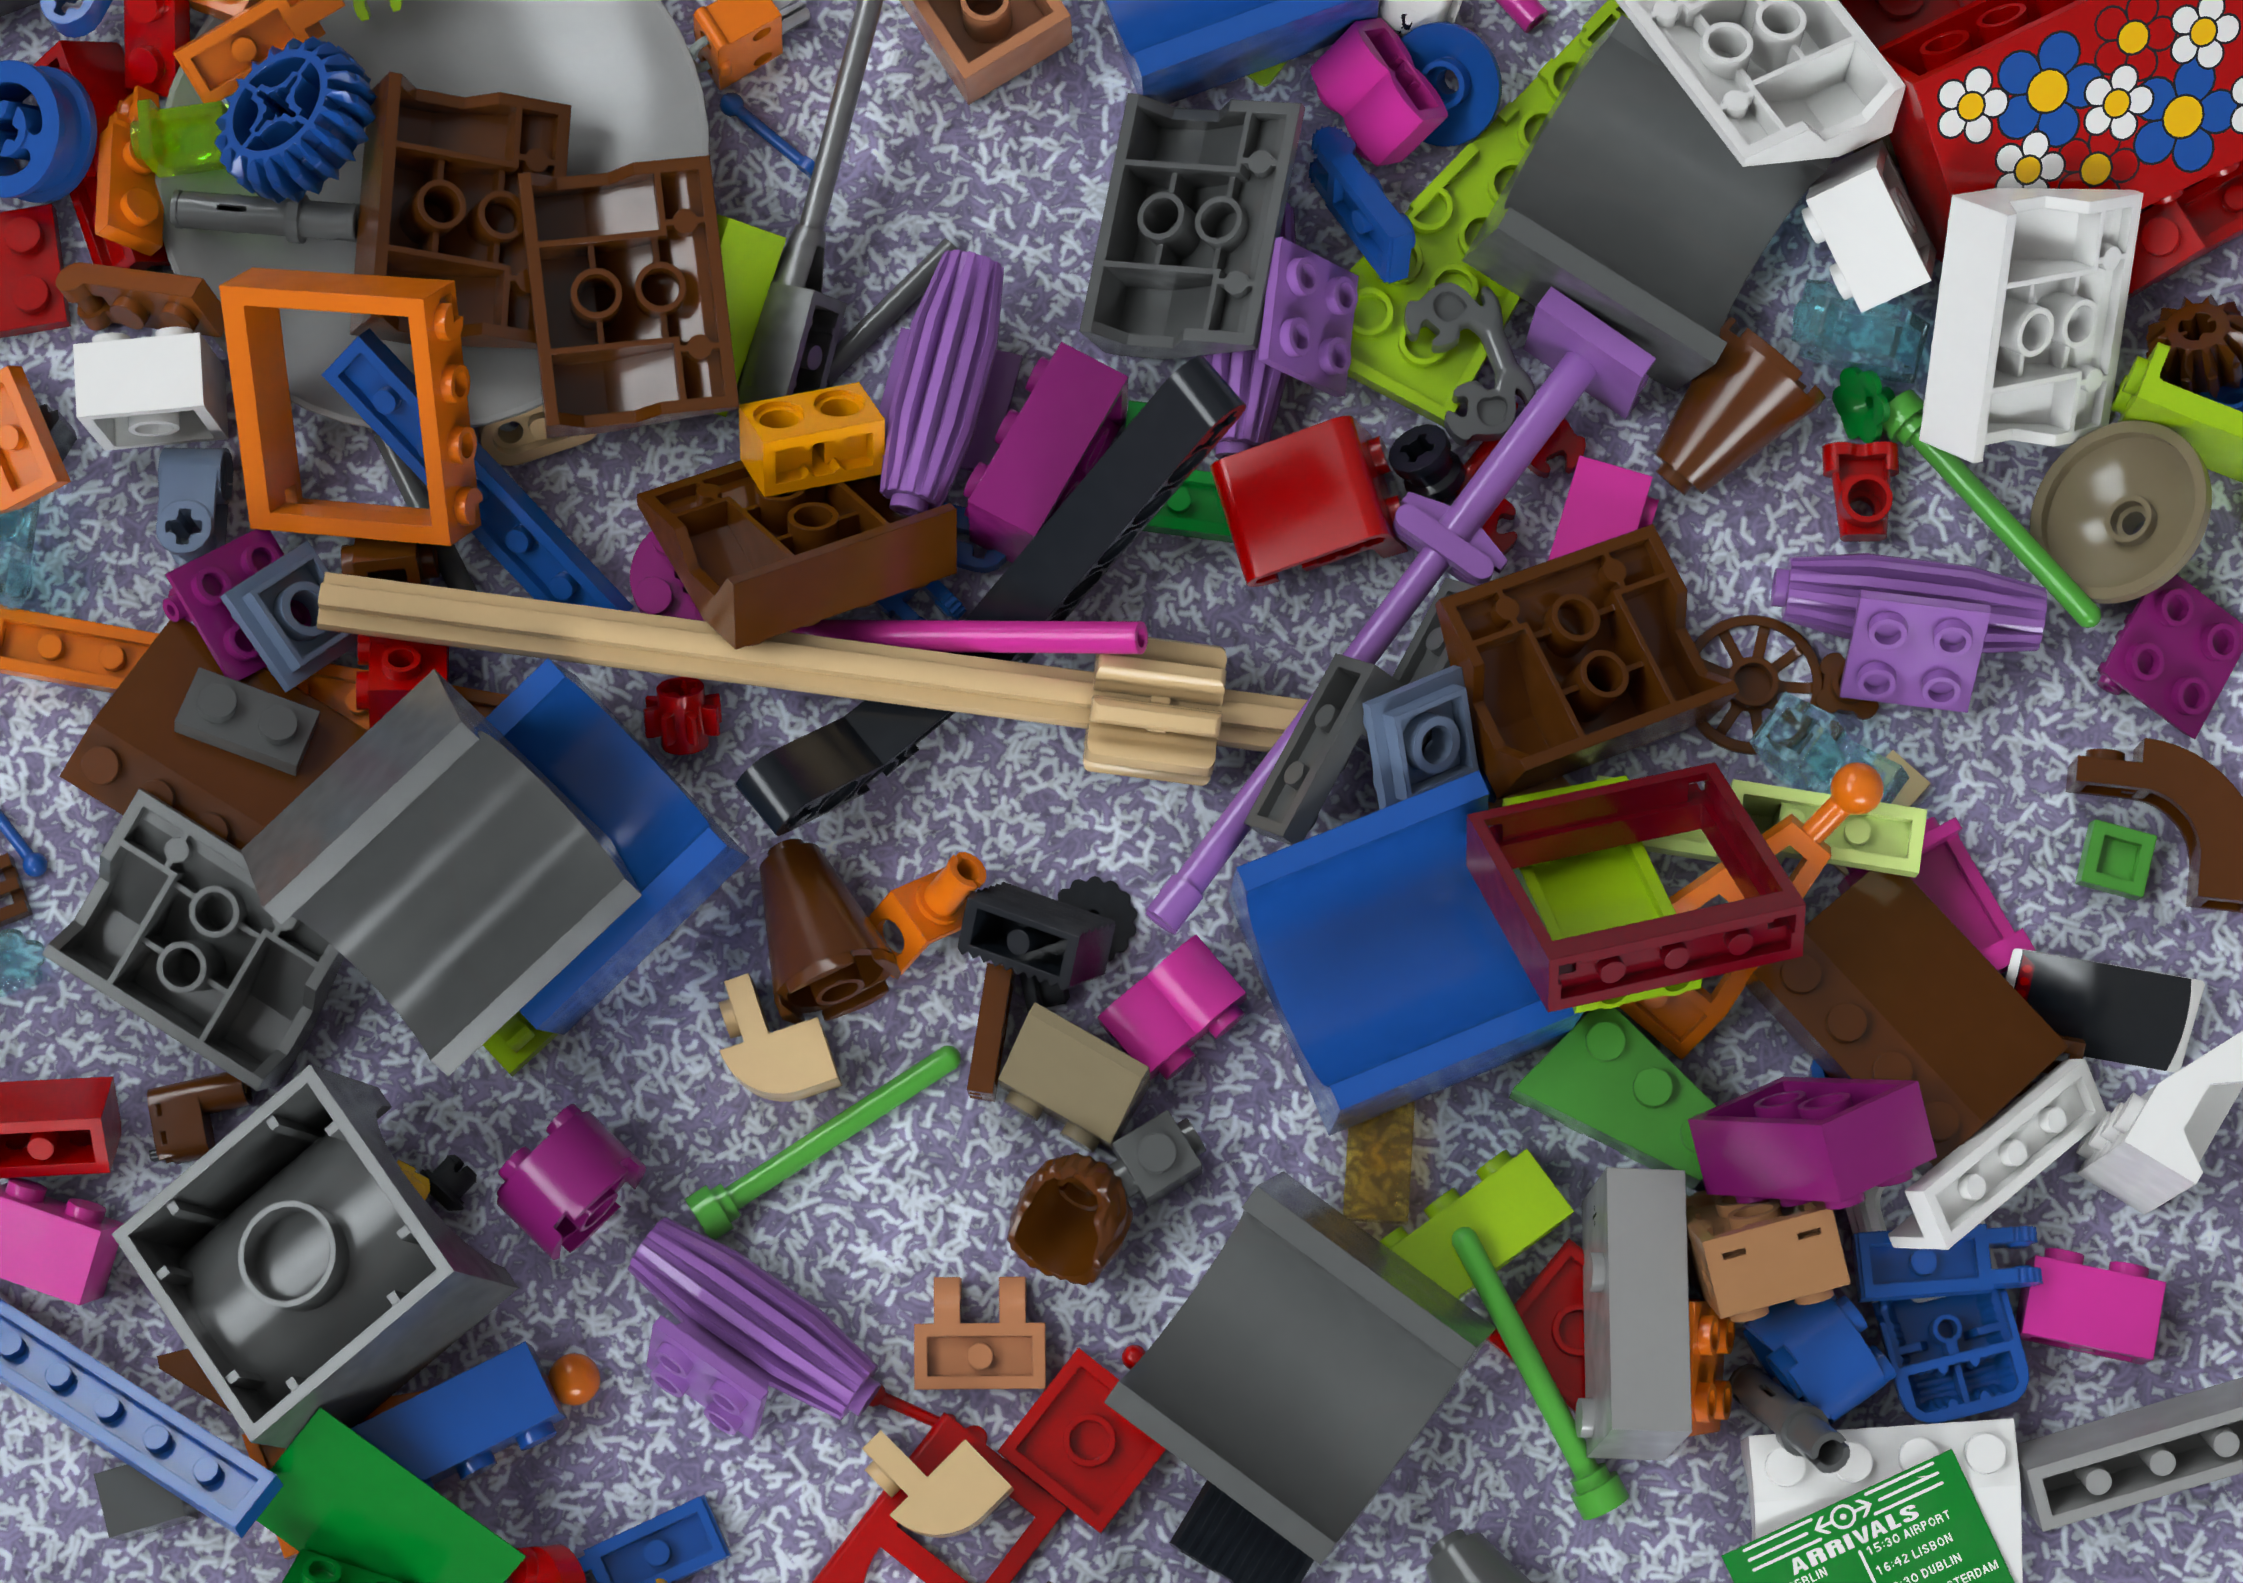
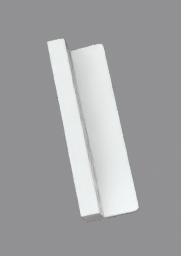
[1888,1059,2107,1250]

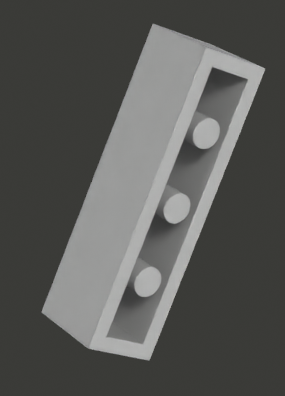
[2017,1377,2243,1532]

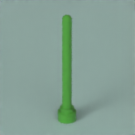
[1882,389,2101,628]
[684,1045,961,1240]
[1452,1227,1630,1520]

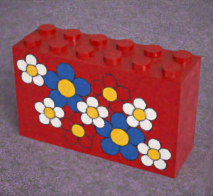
[1877,0,2243,263]

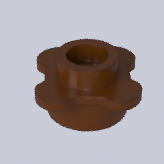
[1815,653,1879,720]

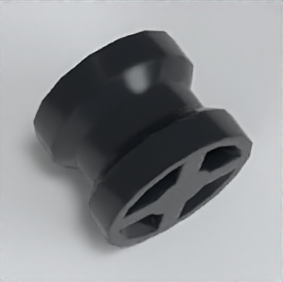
[1388,424,1466,502]

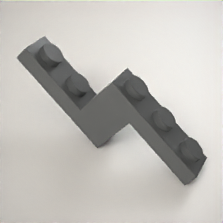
[1244,578,1476,845]

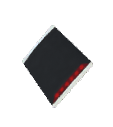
[2005,948,2205,1073]

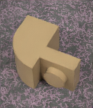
[719,973,842,1102]
[862,1430,1014,1538]

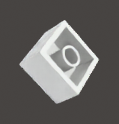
[1802,140,1936,313]
[73,327,229,451]

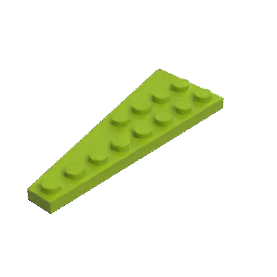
[1347,0,1629,428]

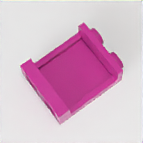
[1837,817,2036,974]

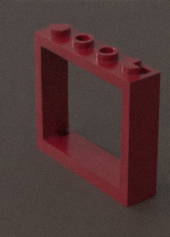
[1466,762,1806,1012]

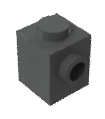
[1108,1110,1206,1207]

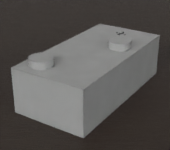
[1575,1167,1692,1461]

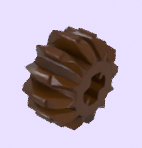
[2146,294,2243,399]

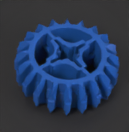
[214,36,377,204]

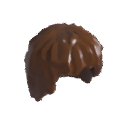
[1007,1153,1133,1285]

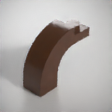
[2066,738,2243,913]

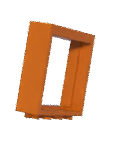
[219,267,483,546]

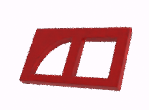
[812,1412,1067,1583]

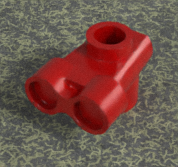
[1822,441,1899,542]

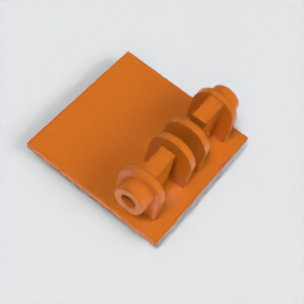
[1688,1298,1735,1437]

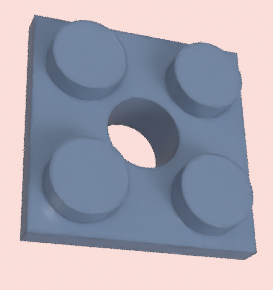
[220,540,358,693]
[1362,665,1479,810]

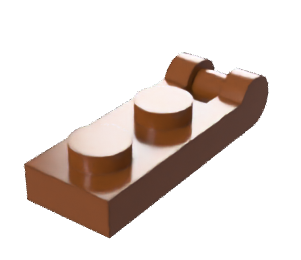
[56,262,225,338]

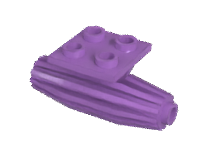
[1203,202,1359,460]
[879,250,1023,517]
[1771,553,2047,713]
[628,1217,881,1440]

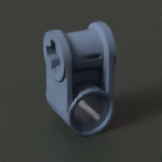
[156,448,234,566]

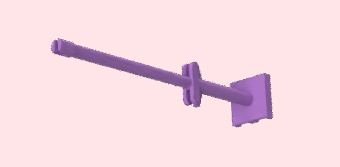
[1145,286,1656,935]

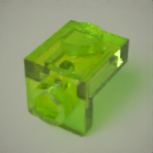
[130,99,228,178]

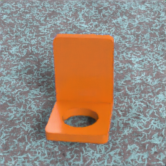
[868,852,987,978]

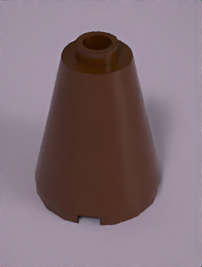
[1654,317,1826,496]
[759,839,901,1024]

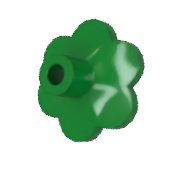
[1832,366,1895,444]

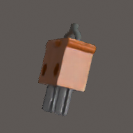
[689,0,811,90]

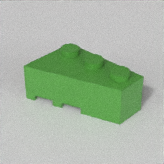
[1509,1008,1716,1189]

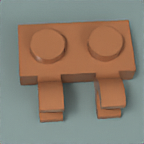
[914,1277,1046,1390]

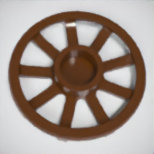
[1694,615,1823,755]

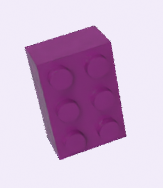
[963,342,1128,563]
[1688,1077,1937,1210]

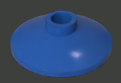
[1401,22,1502,147]

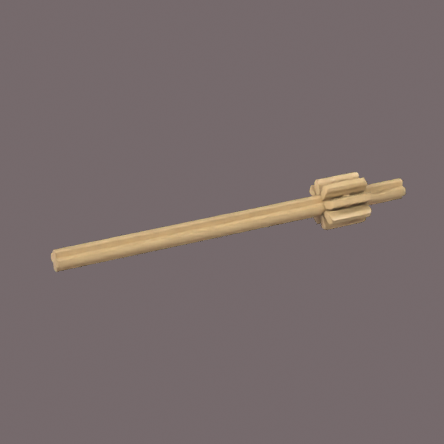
[317,572,1308,786]

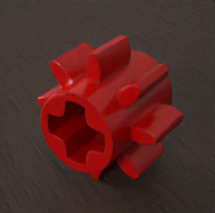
[643,677,722,755]

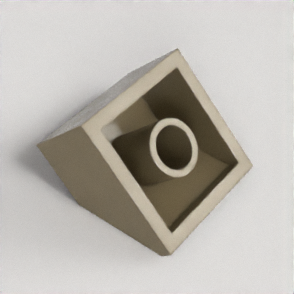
[998,1002,1151,1153]

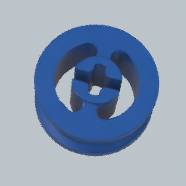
[0,60,97,204]

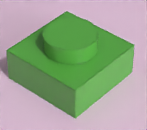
[2075,819,2157,901]

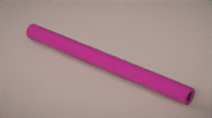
[789,620,1148,654]

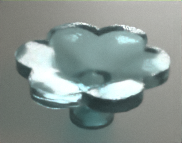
[0,929,46,997]

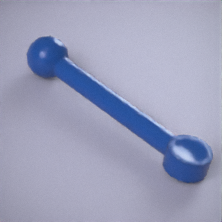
[719,92,815,179]
[0,809,48,877]

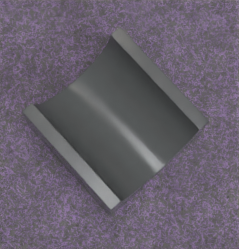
[1462,15,1834,391]
[241,669,642,1077]
[112,1064,519,1449]
[1104,1171,1496,1565]

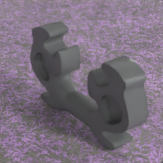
[1404,282,1535,447]

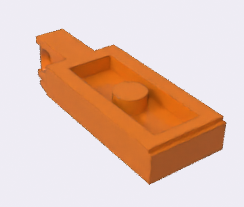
[173,0,345,108]
[95,86,164,256]

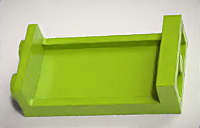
[2110,342,2243,483]
[1502,775,1702,1014]

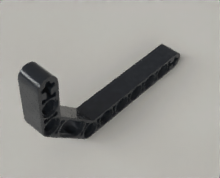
[736,355,1246,836]

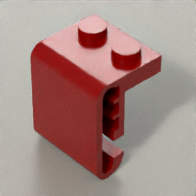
[1210,416,1408,587]

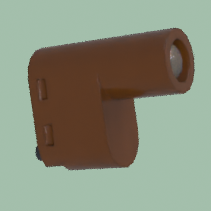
[147,1072,253,1164]

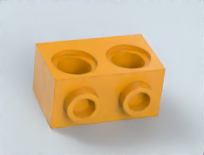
[739,382,885,497]

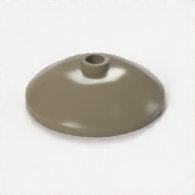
[2030,420,2212,604]

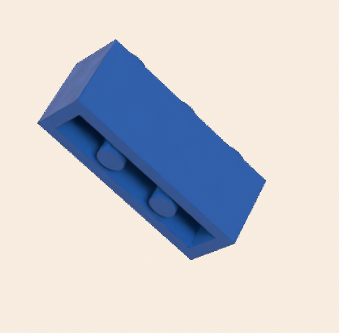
[351,1341,567,1490]

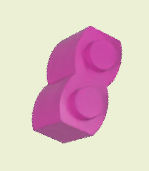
[1310,18,1448,167]
[1097,934,1247,1081]

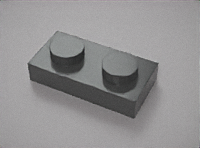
[174,667,320,776]

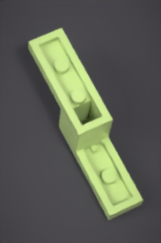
[1595,775,1927,878]

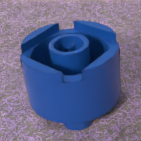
[1742,1294,1897,1425]

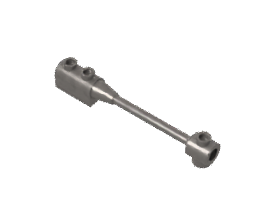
[737,0,886,404]

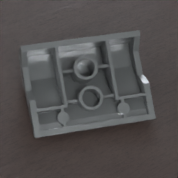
[1079,93,1305,360]
[42,789,344,1091]

